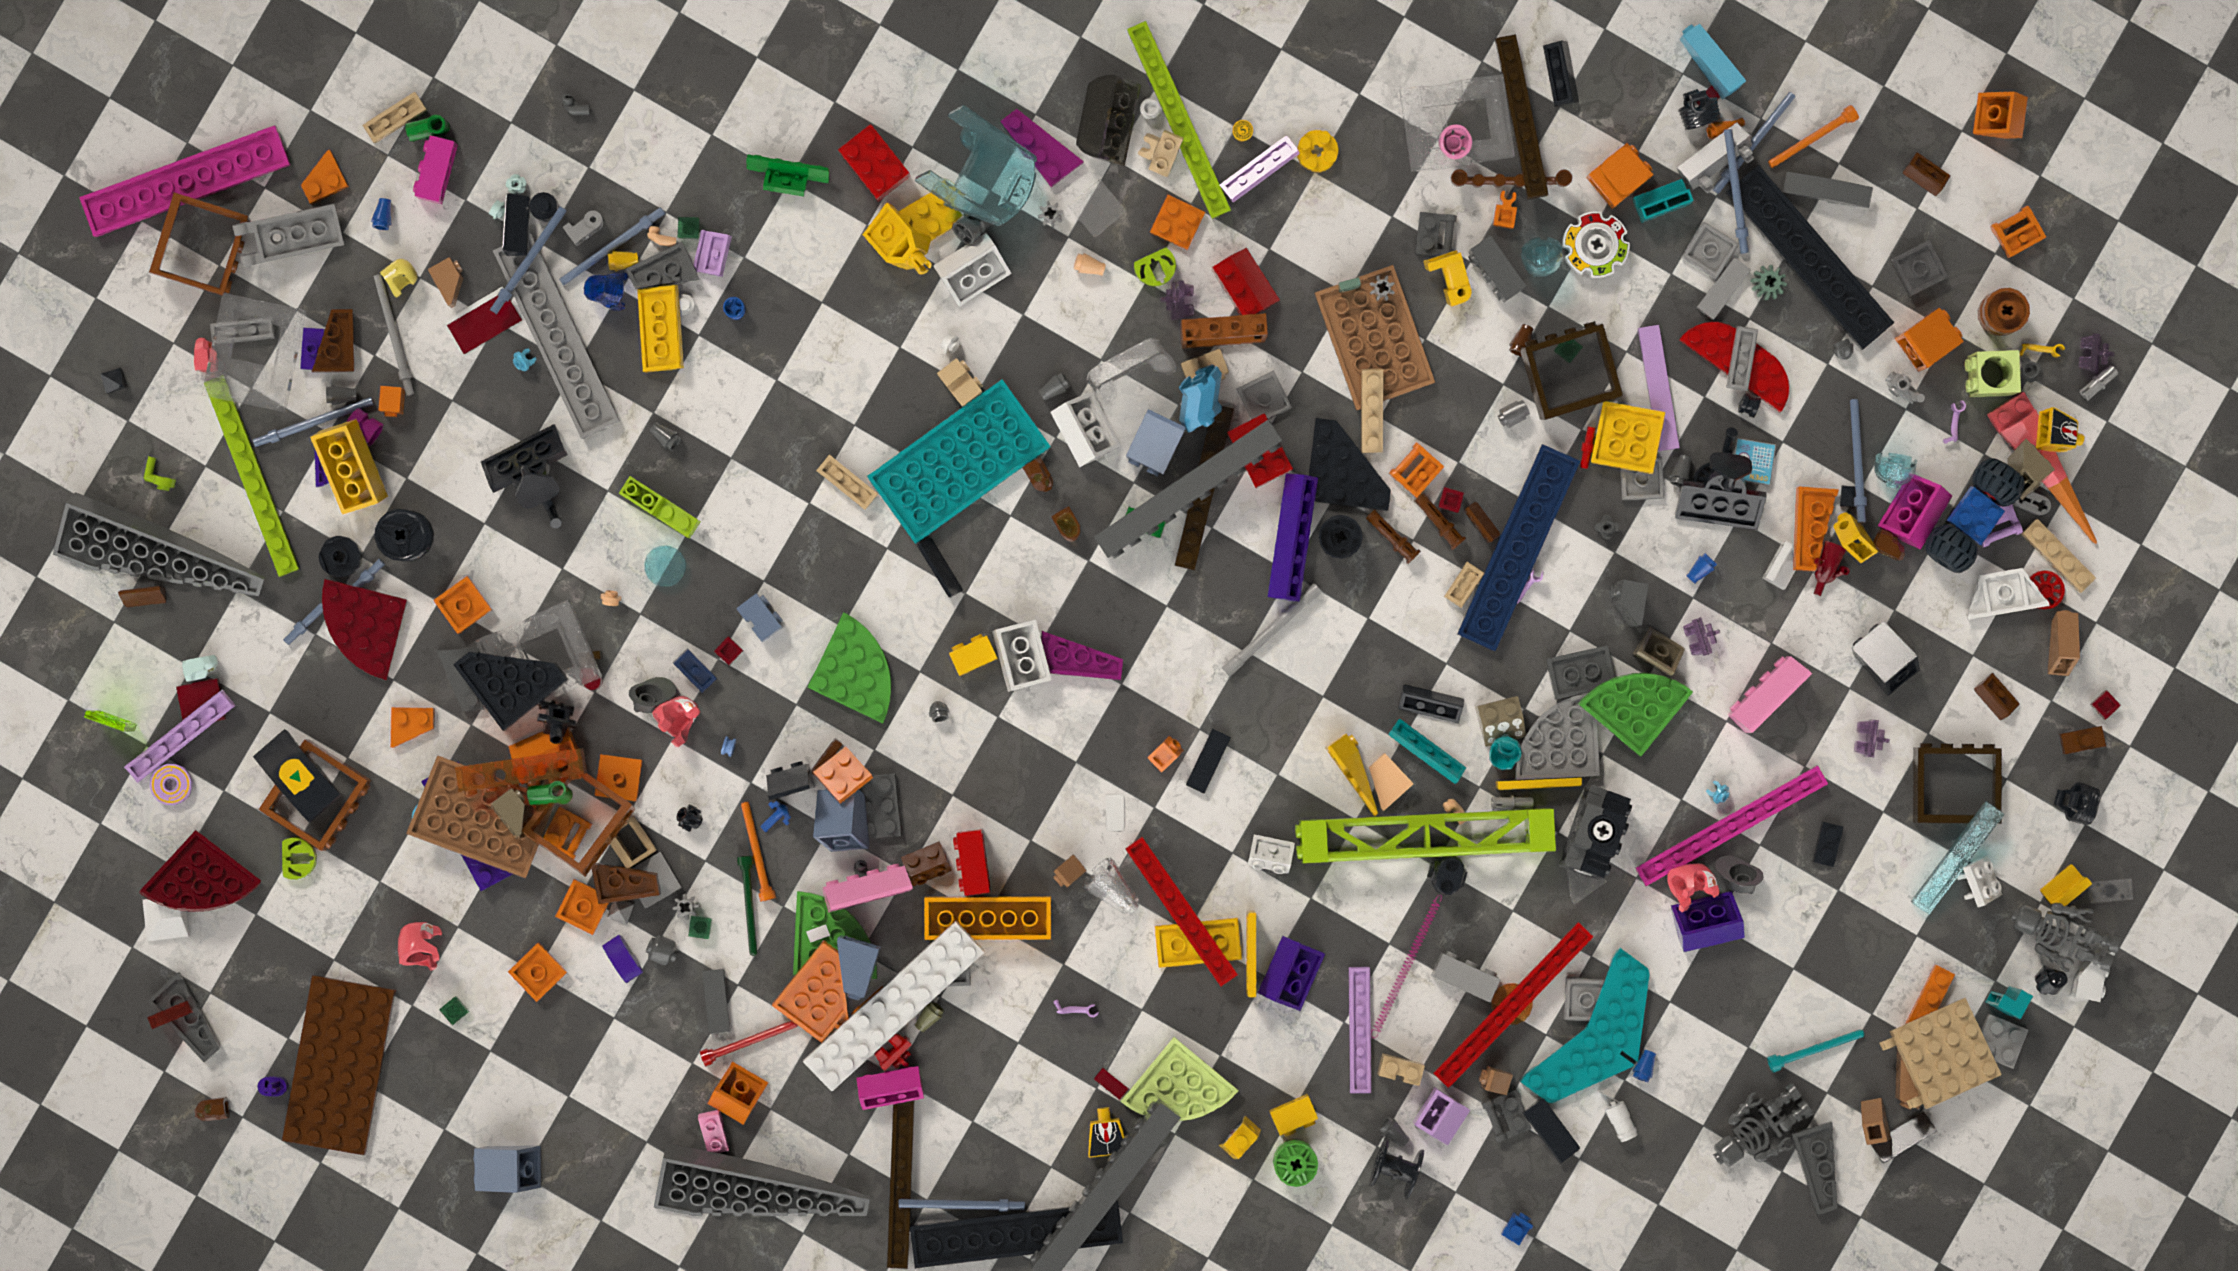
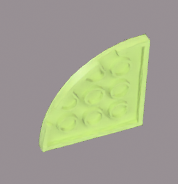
[1121,1037,1239,1121]

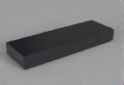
[1186,728,1231,794]

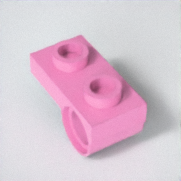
[698,1110,729,1153]

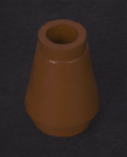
[1509,324,1534,357]

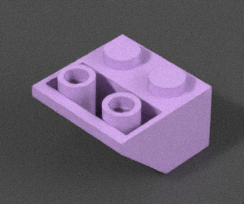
[1413,1087,1470,1145]

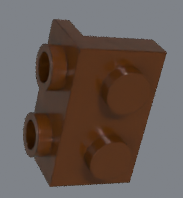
[901,841,951,886]

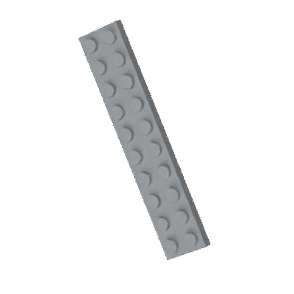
[493,233,620,439]

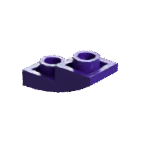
[602,935,643,983]

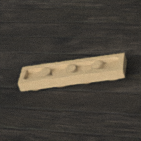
[1361,369,1383,453]
[2021,519,2096,593]

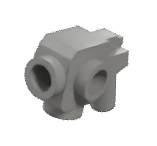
[1885,371,1925,404]

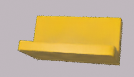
[2040,864,2092,906]

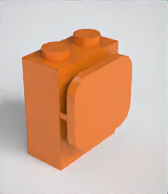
[1586,143,1653,209]

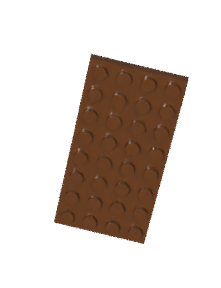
[282,975,396,1155]

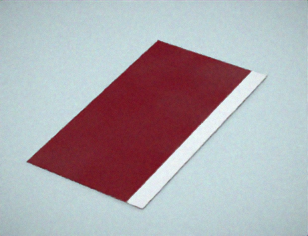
[444,287,522,354]

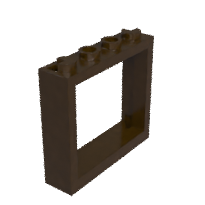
[1520,321,1623,420]
[1913,743,2002,824]

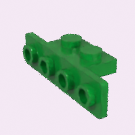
[746,154,829,197]

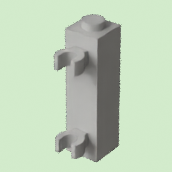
[1677,122,1754,194]

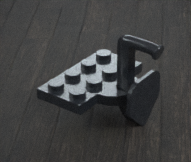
[480,424,568,529]
[1675,427,1767,530]

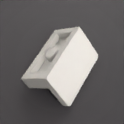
[1762,541,1796,590]

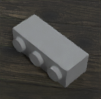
[1431,951,1500,1002]

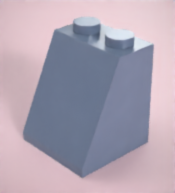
[1126,409,1186,477]
[813,789,869,852]
[837,935,881,1000]
[473,1146,541,1193]

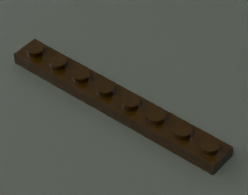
[1495,34,1549,200]
[1174,406,1234,571]
[887,1100,915,1269]

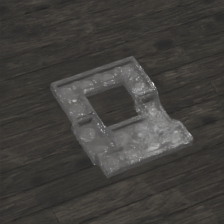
[1399,74,1515,172]
[202,293,307,413]
[475,600,602,707]

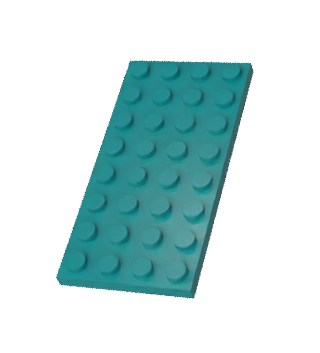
[867,379,1051,544]

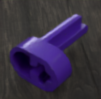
[257,1076,289,1096]

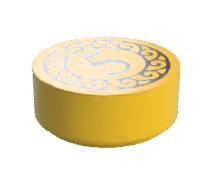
[1232,120,1253,142]

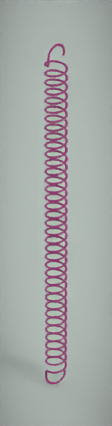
[1371,895,1442,1038]

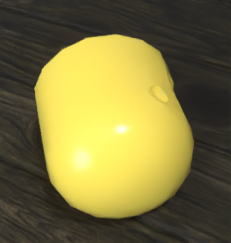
[380,259,418,298]

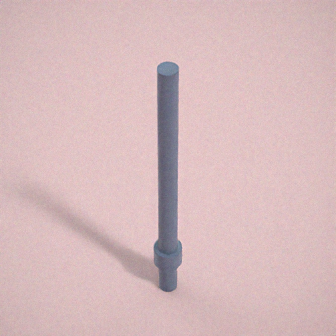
[1713,92,1796,194]
[1724,129,1749,254]
[490,206,567,314]
[559,207,665,286]
[253,397,374,447]
[1850,399,1867,523]
[899,1199,1025,1212]

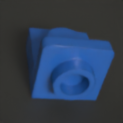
[1501,1212,1533,1245]

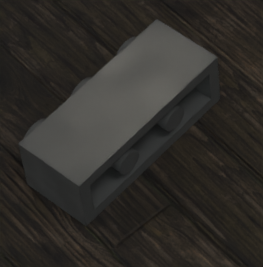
[1468,235,1527,303]

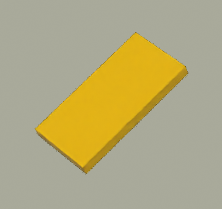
[637,285,684,373]
[1246,911,1256,997]
[1154,918,1242,968]

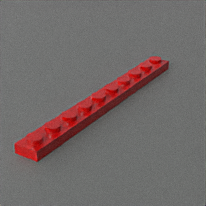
[1433,922,1594,1088]

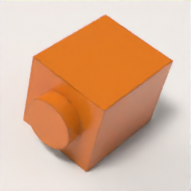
[378,386,405,417]

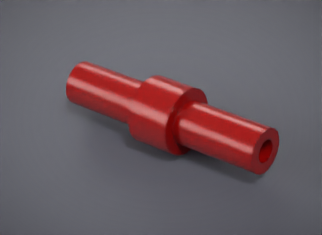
[1580,426,1596,469]

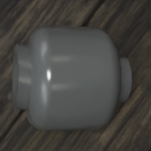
[645,935,678,966]

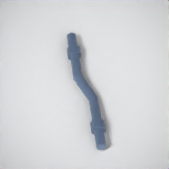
[283,558,385,645]

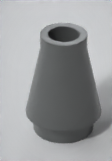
[1039,373,1071,401]
[326,385,356,405]
[650,422,681,451]
[1670,455,1692,487]
[1378,1117,1410,1147]

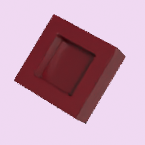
[1438,487,1464,513]
[714,636,744,666]
[2090,690,2121,720]

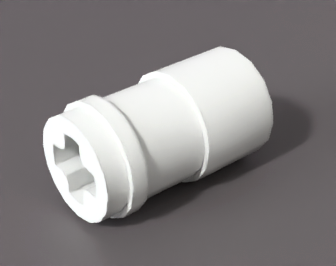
[1605,1101,1638,1142]

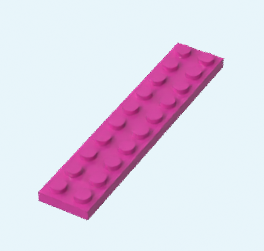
[79,125,291,237]

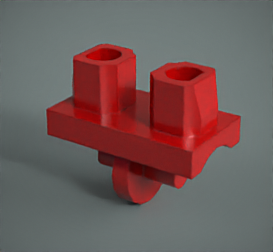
[874,1033,912,1071]

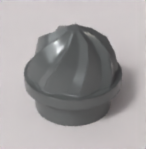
[1833,339,1854,360]
[929,701,949,722]

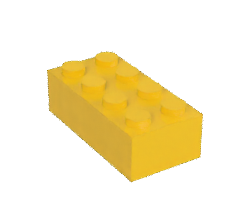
[310,419,388,515]

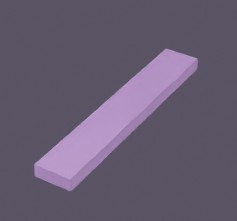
[1638,325,1679,452]
[124,689,236,783]
[1349,967,1371,1093]

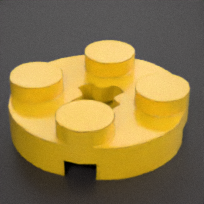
[1297,130,1338,172]

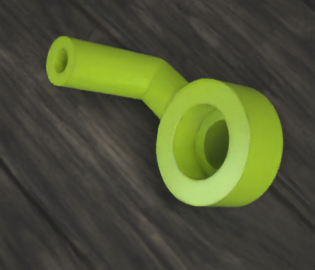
[144,456,176,491]

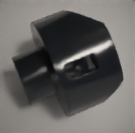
[529,192,559,222]
[2035,965,2068,995]

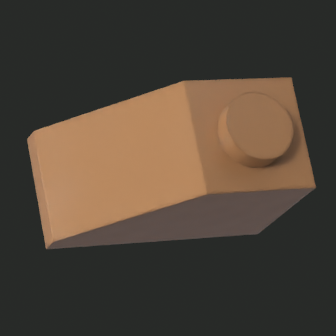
[428,257,463,308]

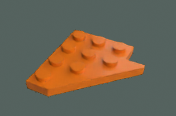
[772,940,849,1043]

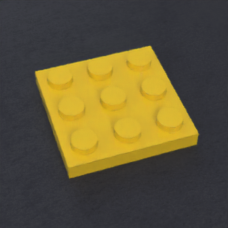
[1591,401,1666,474]

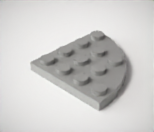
[1515,693,1600,780]

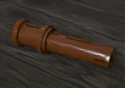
[1414,493,1467,550]
[1366,509,1421,564]

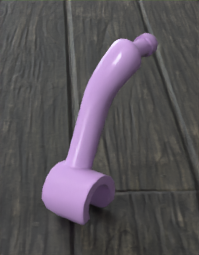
[1943,400,1966,444]
[1517,569,1544,604]
[1054,1000,1099,1017]

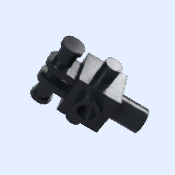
[537,700,576,744]

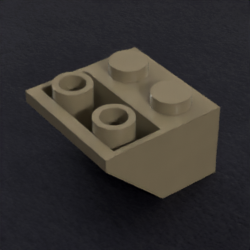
[2007,439,2055,500]

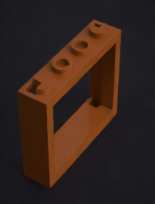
[149,192,250,296]
[1180,313,1268,349]
[258,739,372,851]
[522,763,635,877]

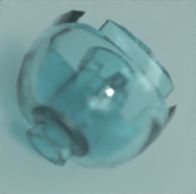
[1521,237,1563,277]
[1874,453,1917,488]

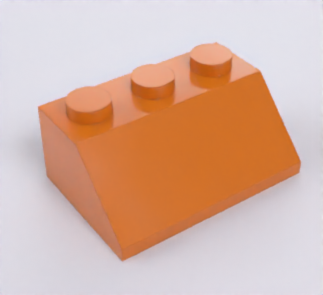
[508,727,583,785]

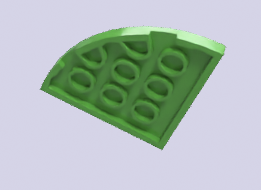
[807,612,891,723]
[1578,673,1693,756]
[793,891,877,979]

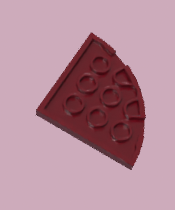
[322,579,407,680]
[139,830,261,912]

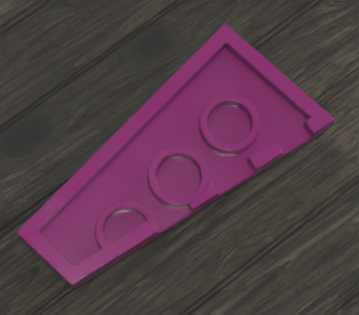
[1000,109,1084,188]
[1041,631,1123,680]

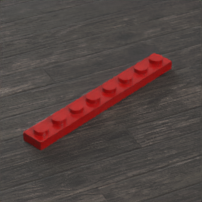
[1125,837,1238,987]

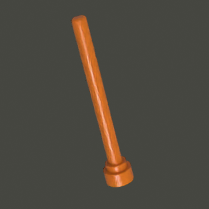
[1768,105,1859,168]
[741,802,776,902]

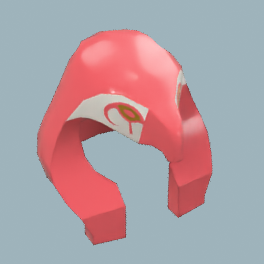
[652,696,701,747]
[1667,863,1719,912]
[398,922,442,971]

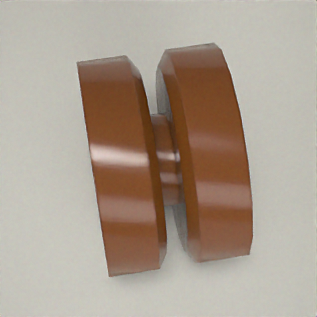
[1978,288,2030,336]

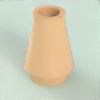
[1073,253,1106,276]

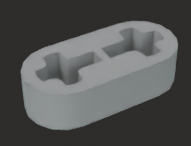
[2013,492,2051,515]

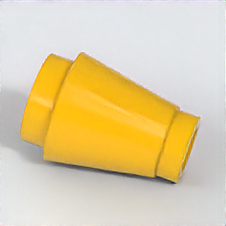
[607,251,639,272]

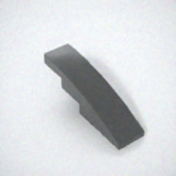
[1783,172,1873,208]

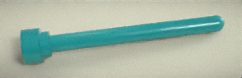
[1767,1030,1865,1073]

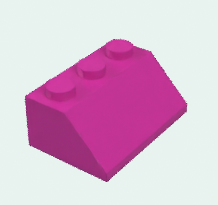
[1878,473,1953,549]

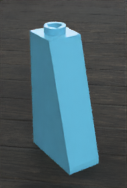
[1680,23,1746,100]

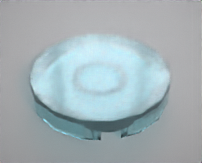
[644,545,686,587]

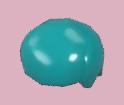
[1489,736,1522,770]

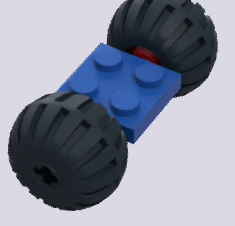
[1925,458,2025,573]

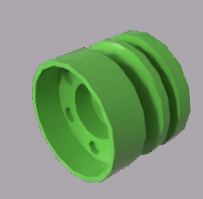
[1273,1139,1318,1187]

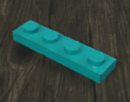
[1388,718,1467,784]

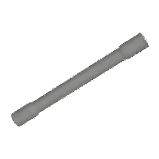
[1222,583,1322,676]

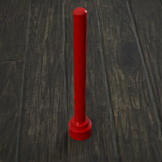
[700,1020,798,1067]

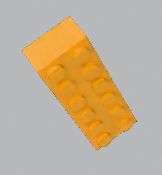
[924,896,1051,940]

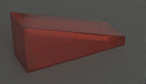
[147,1000,193,1029]

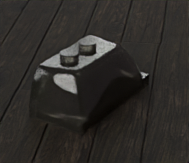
[1076,75,1142,167]

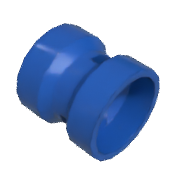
[723,297,746,320]

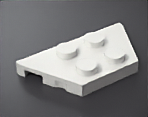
[1967,568,2049,620]

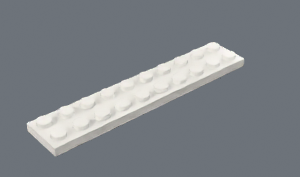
[803,921,985,1091]

